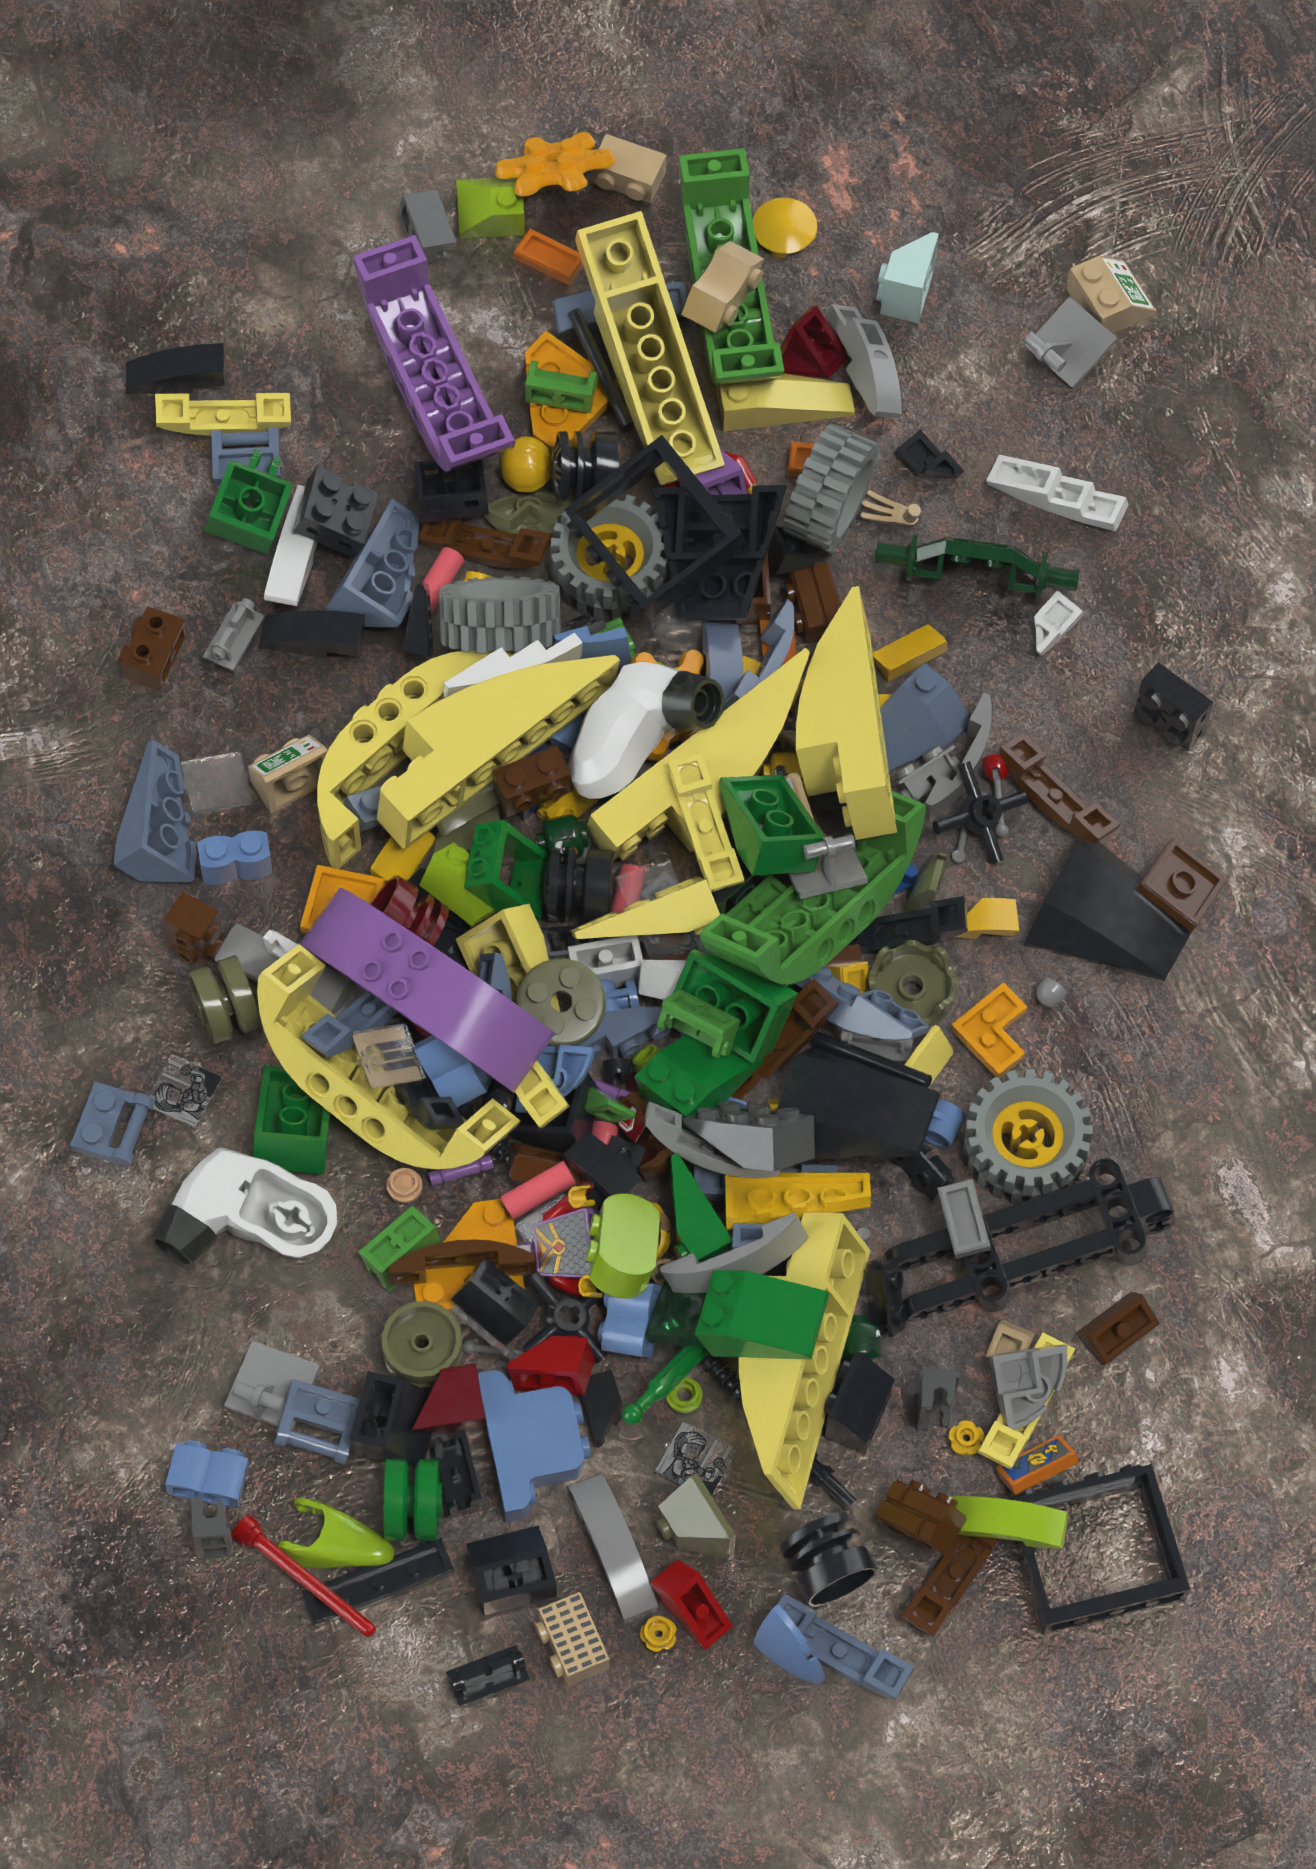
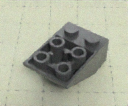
[683,1101,815,1172]

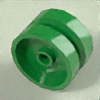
[384,1459,442,1541]

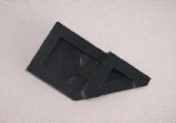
[894,429,964,477]
[580,1370,622,1448]

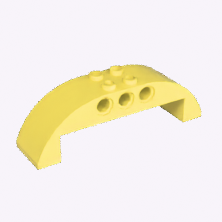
[317,650,514,869]
[257,944,520,1170]

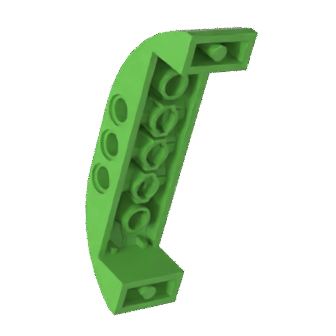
[679,148,784,385]
[700,791,926,984]

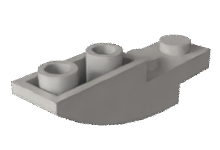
[824,304,902,419]

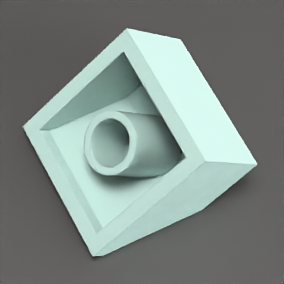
[876,232,939,323]

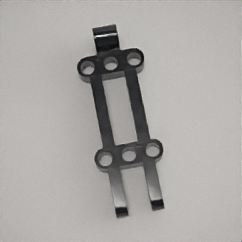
[885,1158,1175,1322]

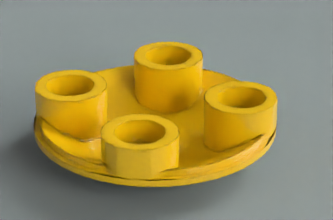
[752,198,817,258]

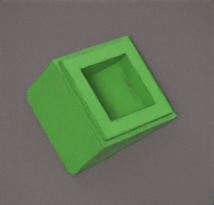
[585,1087,635,1124]

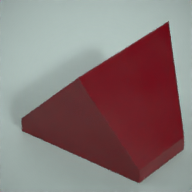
[780,305,850,378]
[412,1363,485,1434]

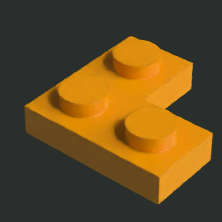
[951,982,1027,1079]

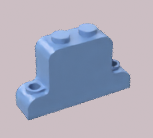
[478,1370,591,1523]

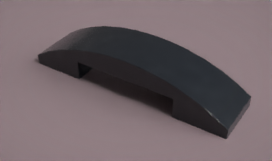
[848,896,968,955]
[378,1018,464,1129]

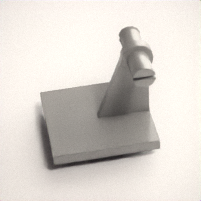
[1023,296,1118,389]
[788,834,868,899]
[224,1340,320,1430]

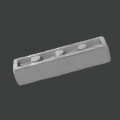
[215,924,350,1014]

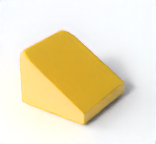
[825,961,869,994]

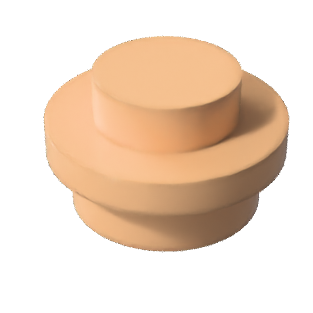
[386,1168,423,1203]

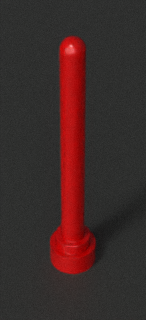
[232,1514,376,1637]

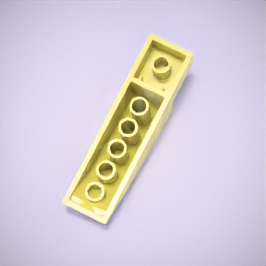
[575,211,725,486]
[796,586,897,840]
[586,648,810,863]
[377,655,620,850]
[739,1213,871,1510]

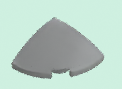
[989,1345,1067,1430]

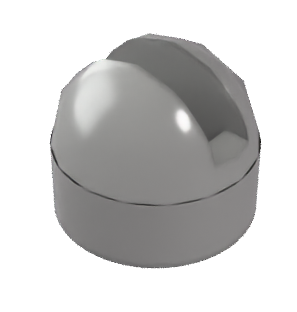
[1036,977,1067,1007]

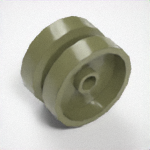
[188,955,262,1045]
[381,1301,463,1393]

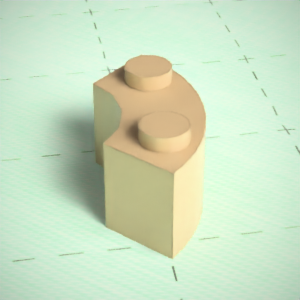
[681,241,764,333]

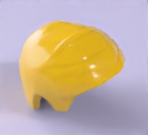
[500,436,551,492]

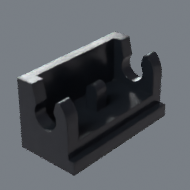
[451,1258,541,1345]
[430,1429,483,1519]

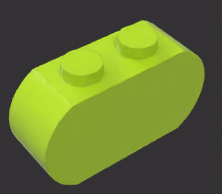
[585,1194,660,1299]

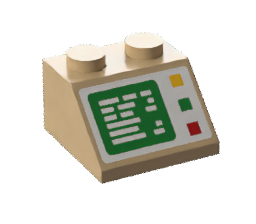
[1066,256,1156,334]
[248,734,328,813]

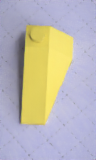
[715,373,855,432]
[571,876,720,939]
[456,904,560,1012]

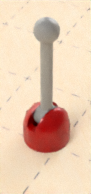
[982,754,1009,837]

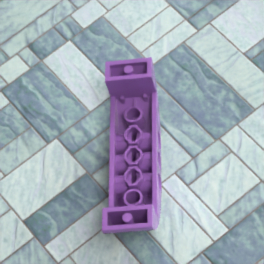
[353,235,515,472]
[299,887,555,1092]

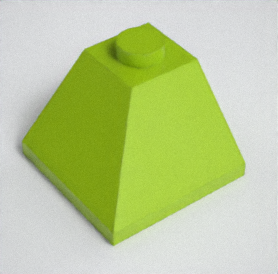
[456,178,525,239]
[419,842,497,926]

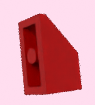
[507,1335,595,1395]
[650,1559,733,1650]

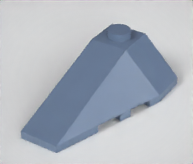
[326,499,420,627]
[880,662,971,774]
[114,739,197,882]

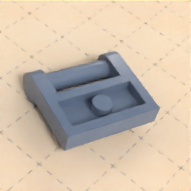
[211,427,281,486]
[70,1081,155,1167]
[273,1379,360,1465]

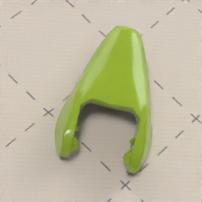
[277,1497,394,1569]

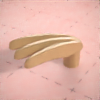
[860,490,921,526]

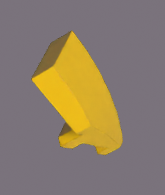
[956,898,1020,939]

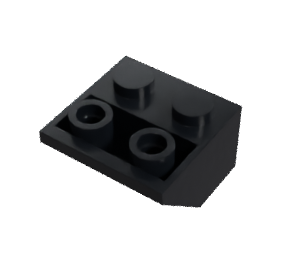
[823,1351,895,1455]
[349,1371,433,1468]
[466,1526,557,1615]

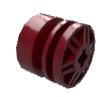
[370,875,449,946]

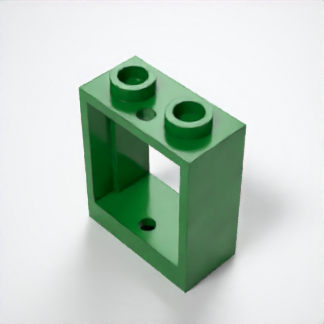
[464,820,550,920]

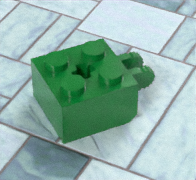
[203,449,293,554]

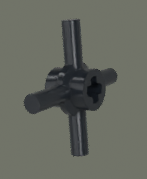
[932,761,1028,864]
[522,1271,608,1364]

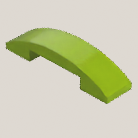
[949,1496,1069,1550]

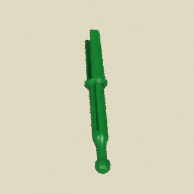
[622,1336,709,1425]

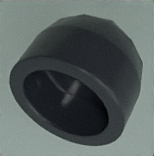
[603,1058,631,1085]

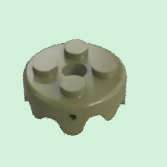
[868,940,958,1026]
[516,958,606,1047]

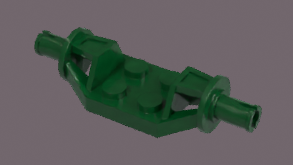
[875,534,1080,600]

